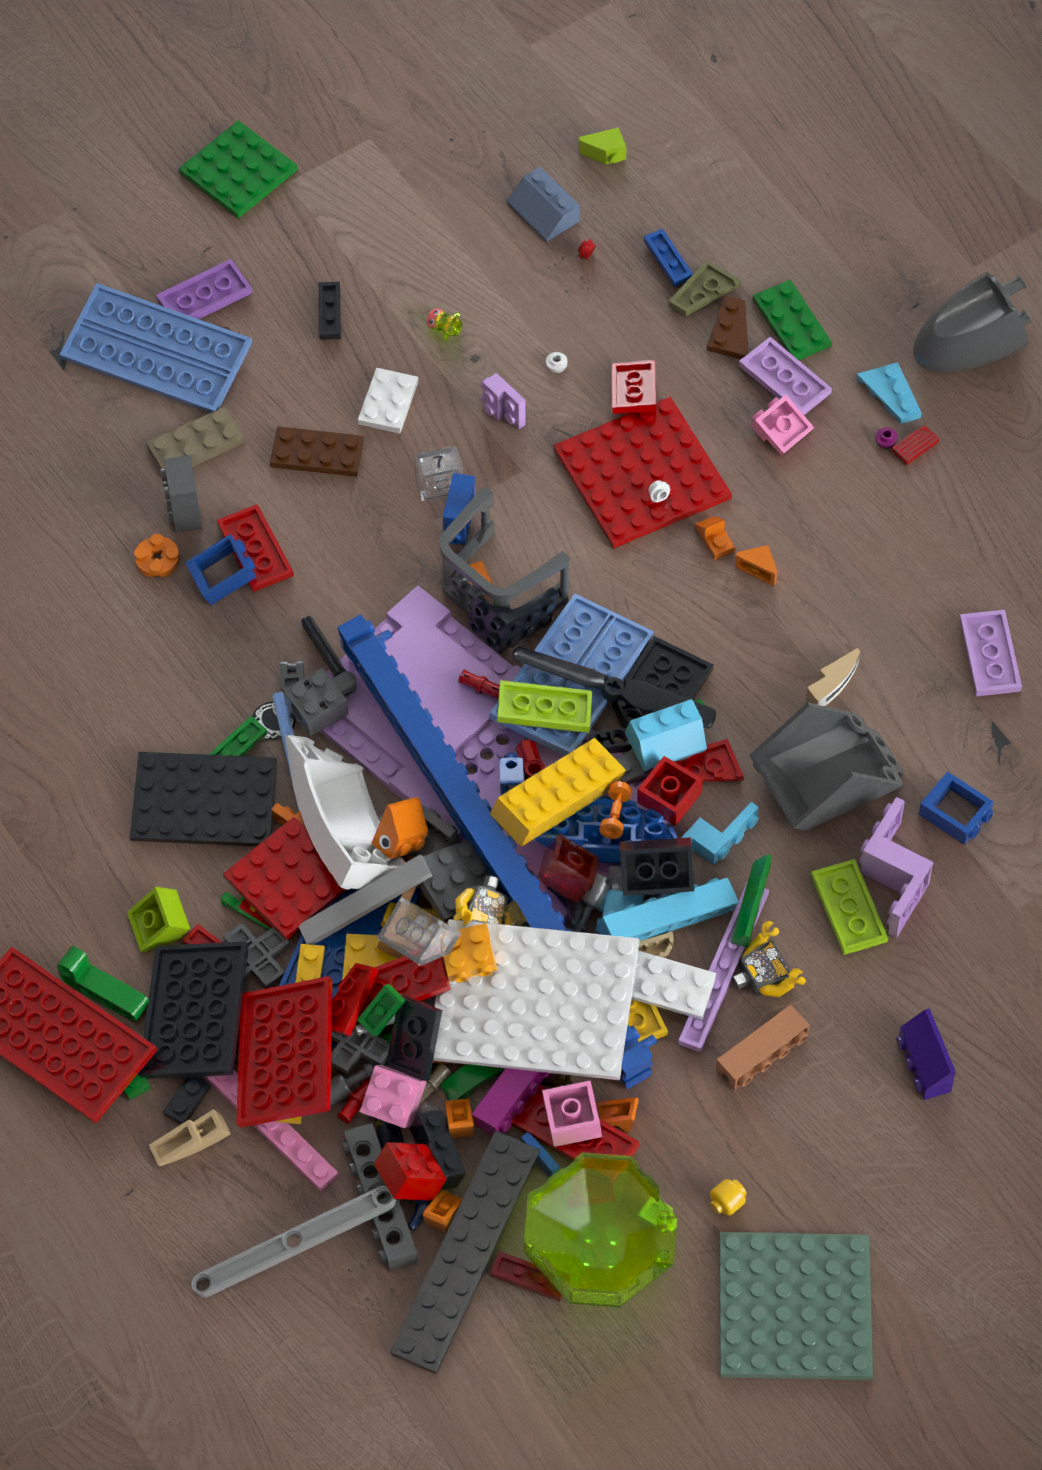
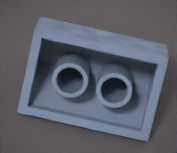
[507,166,580,242]

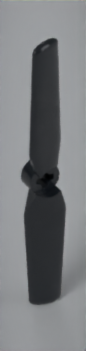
[512,647,716,729]

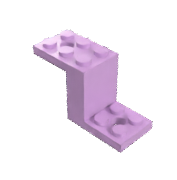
[859,797,933,938]

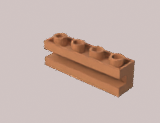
[716,1004,810,1090]

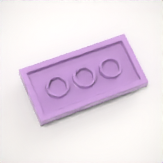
[739,337,832,415]
[959,610,1022,696]

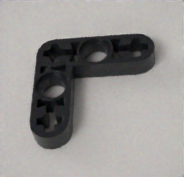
[587,700,642,754]

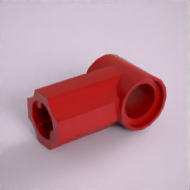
[516,739,545,780]

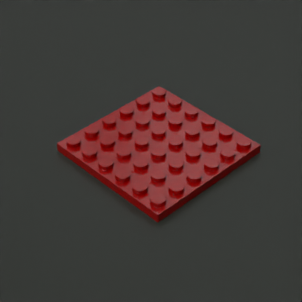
[553,396,732,549]

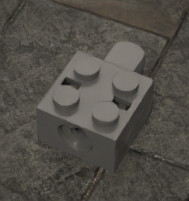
[283,668,357,737]

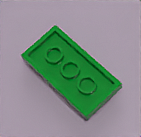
[752,279,832,360]

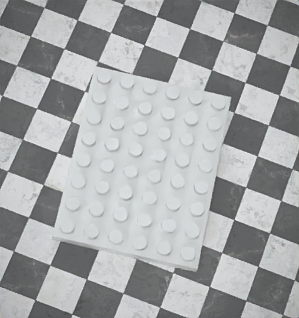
[433,919,640,1080]

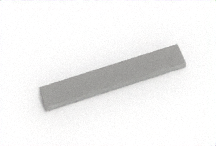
[299,854,432,945]

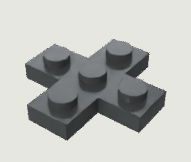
[223,923,290,989]
[331,1017,390,1075]

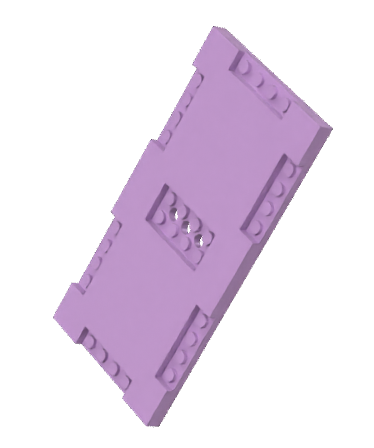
[319,586,671,926]

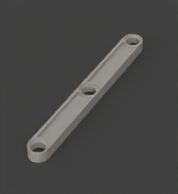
[191,1186,396,1298]

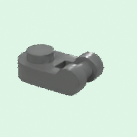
[280,661,304,693]

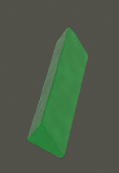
[731,854,772,947]

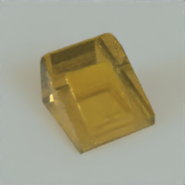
[502,901,527,927]

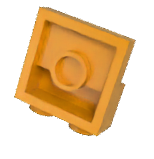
[440,923,498,983]

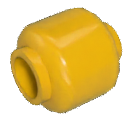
[709,1179,747,1216]

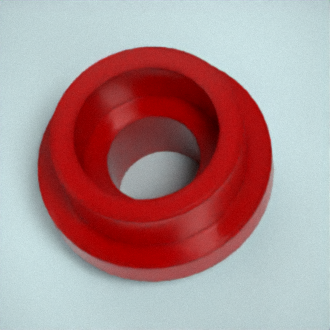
[577,239,596,259]

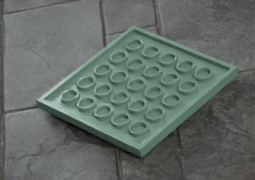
[720,1232,873,1380]

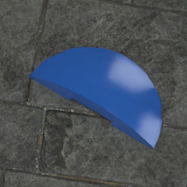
[536,796,677,863]

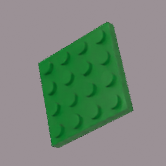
[179,120,298,218]

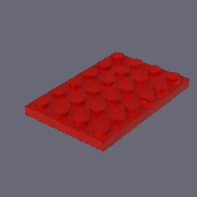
[236,976,332,1128]

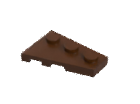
[707,296,748,359]

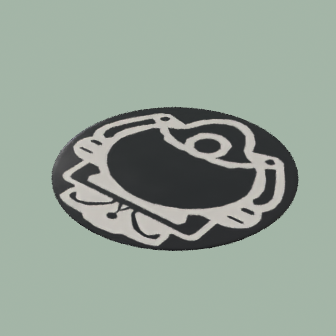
[252,701,296,740]

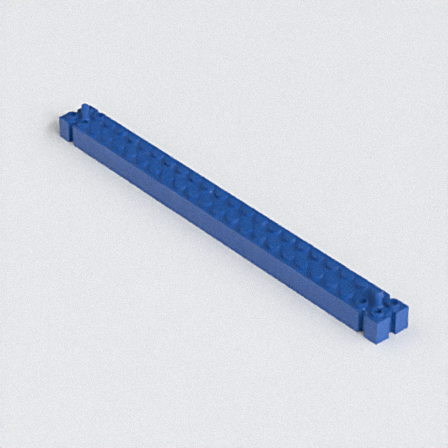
[337,614,657,1090]

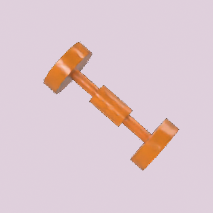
[599,781,632,839]

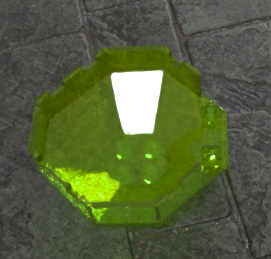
[524,1152,678,1308]

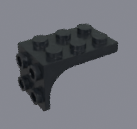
[468,587,558,654]

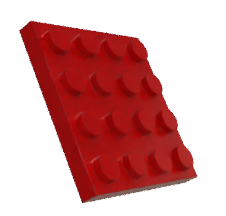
[223,817,348,940]

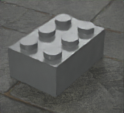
[161,455,202,533]

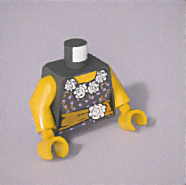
[453,876,514,926]
[732,921,806,997]

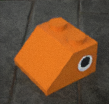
[371,797,428,859]

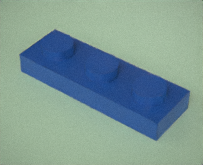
[644,228,693,287]

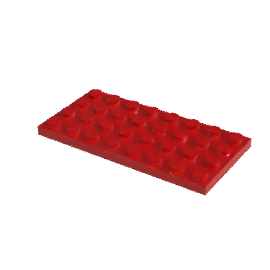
[0,946,157,1124]

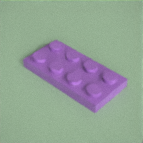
[156,259,252,319]

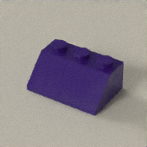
[896,1008,956,1100]

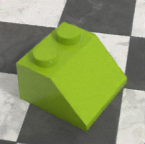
[127,887,190,952]

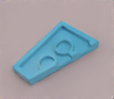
[856,362,922,424]

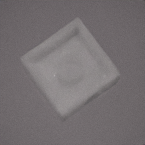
[414,446,463,501]

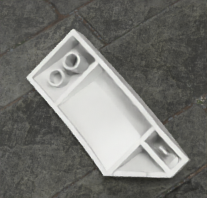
[285,735,406,890]

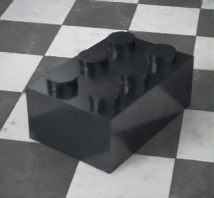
[620,837,694,896]

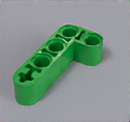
[57,946,149,1022]

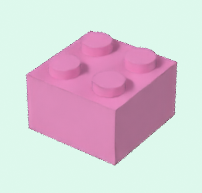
[360,1065,427,1128]
[542,1081,602,1147]

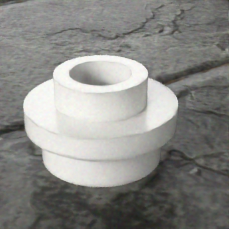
[546,352,567,373]
[648,481,670,502]

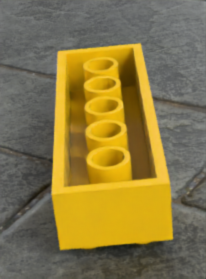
[490,738,626,847]

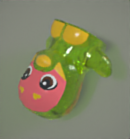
[426,308,463,341]

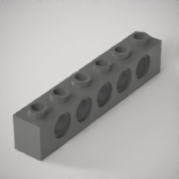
[341,1123,418,1271]

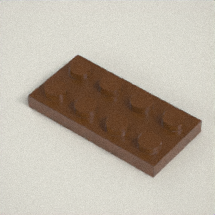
[270,426,364,477]

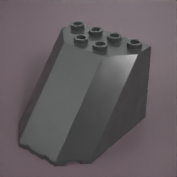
[749,702,903,830]

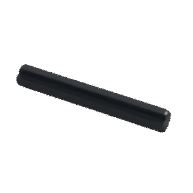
[301,616,346,677]

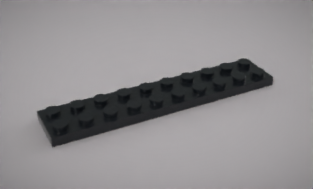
[390,1131,541,1374]

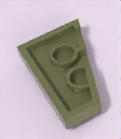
[669,260,742,316]

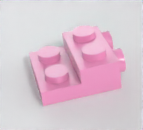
[750,395,814,456]

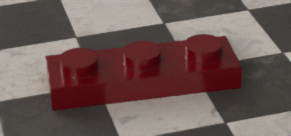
[490,1251,569,1302]

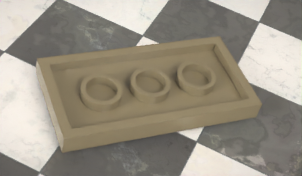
[146,407,245,469]

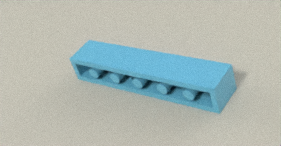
[597,878,739,941]

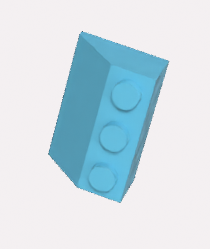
[625,699,707,772]

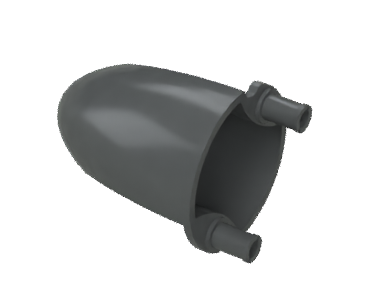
[913,272,1031,372]

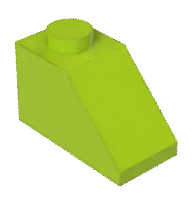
[578,127,626,164]

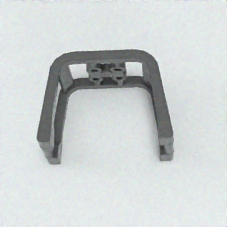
[439,487,570,616]

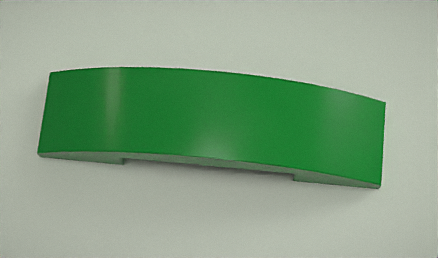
[440,1064,506,1101]

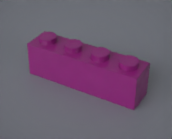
[472,1068,551,1136]

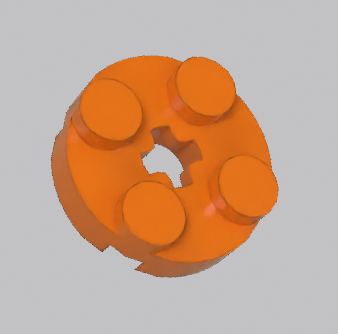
[134,534,179,578]

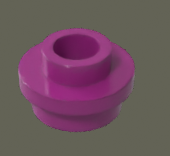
[876,427,898,449]

